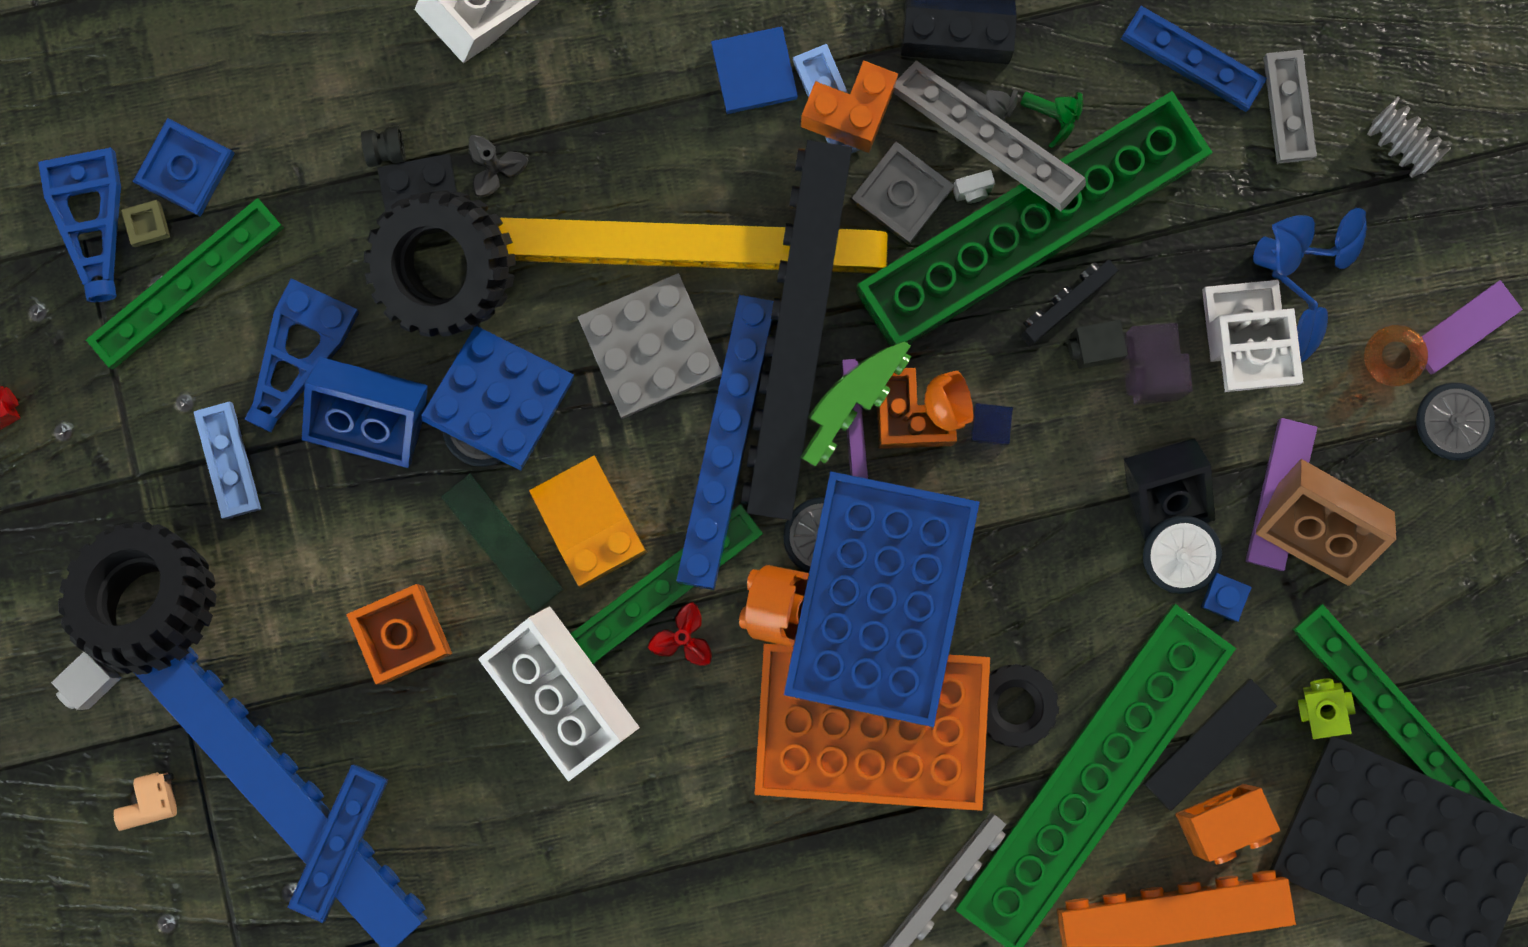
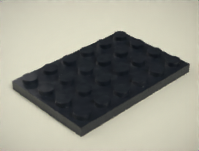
[1270,736,1528,947]

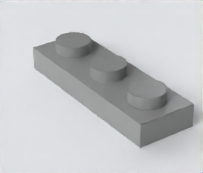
[1263,50,1317,164]

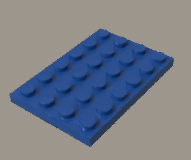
[784,471,980,727]

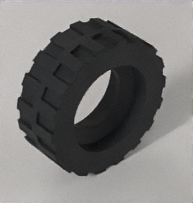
[986,664,1059,748]

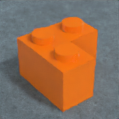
[801,60,898,153]
[877,368,957,449]

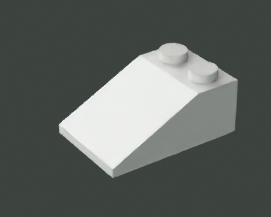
[414,0,541,63]

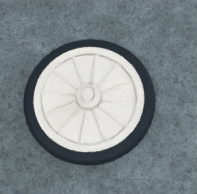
[1143,516,1222,594]

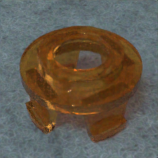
[1364,325,1428,386]

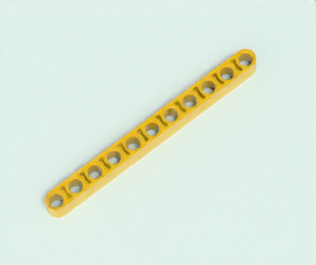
[498,218,888,273]

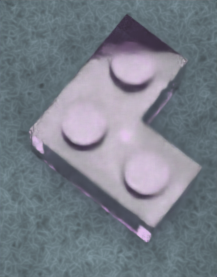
[1124,323,1193,405]

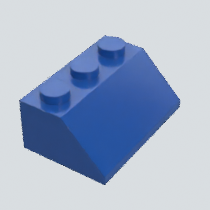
[302,357,428,468]

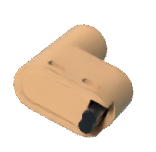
[114,772,177,831]

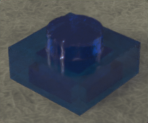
[971,403,1013,445]

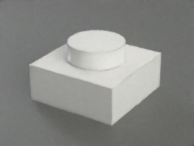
[952,169,995,204]

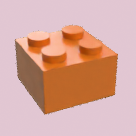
[346,584,452,684]
[1175,784,1280,865]

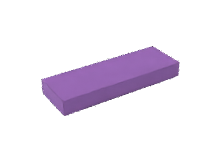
[1409,280,1523,375]

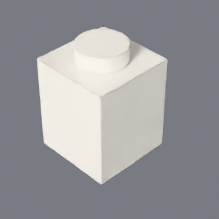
[51,652,122,710]

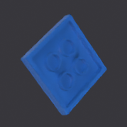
[421,326,574,471]

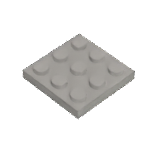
[578,273,722,419]

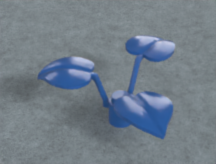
[1253,208,1367,363]

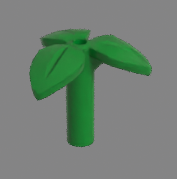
[1021,92,1083,148]

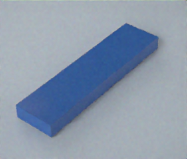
[1121,5,1267,112]
[287,764,389,923]

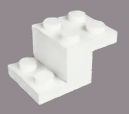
[1202,280,1304,392]

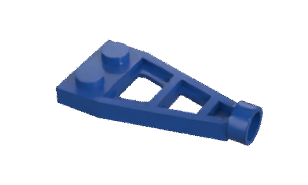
[38,147,121,302]
[244,278,359,433]

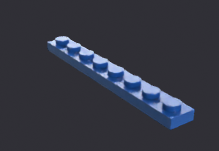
[676,295,774,590]

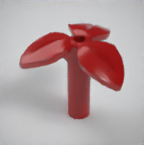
[647,602,712,666]

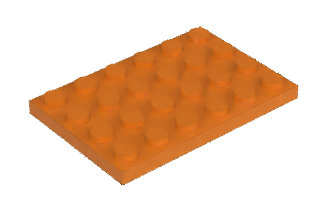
[755,644,990,811]

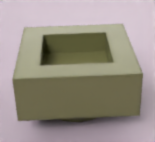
[121,200,170,248]

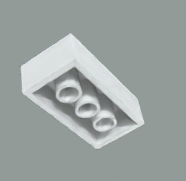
[478,606,640,781]

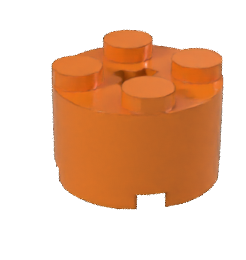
[739,565,809,647]

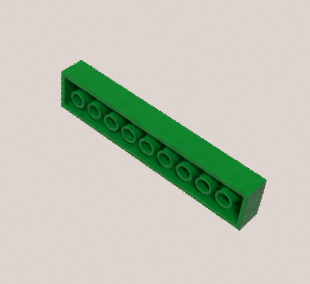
[856,91,1213,346]

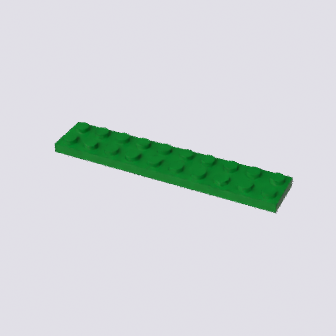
[954,604,1237,947]

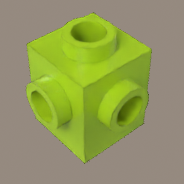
[1298,678,1356,739]

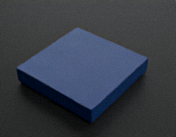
[711,26,798,114]
[133,118,235,217]

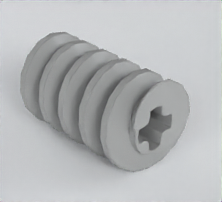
[1367,97,1451,178]

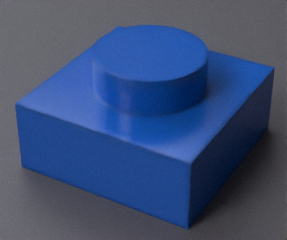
[1200,573,1251,622]

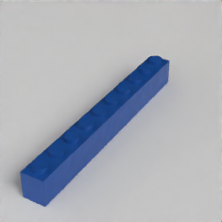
[133,647,428,947]

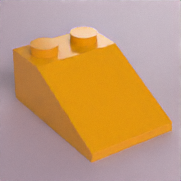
[529,455,647,588]

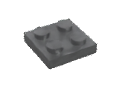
[851,142,954,245]

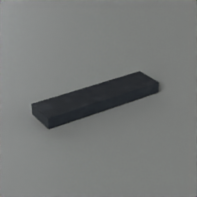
[1143,679,1277,811]

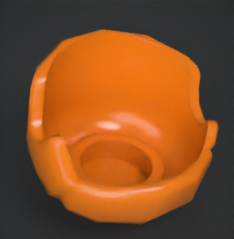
[924,371,974,431]

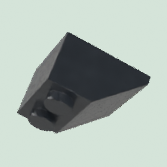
[1124,438,1215,541]

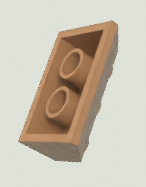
[1256,459,1396,586]

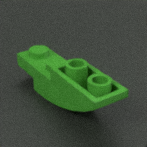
[801,341,911,467]

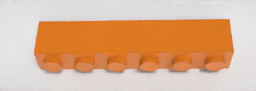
[1057,870,1296,947]

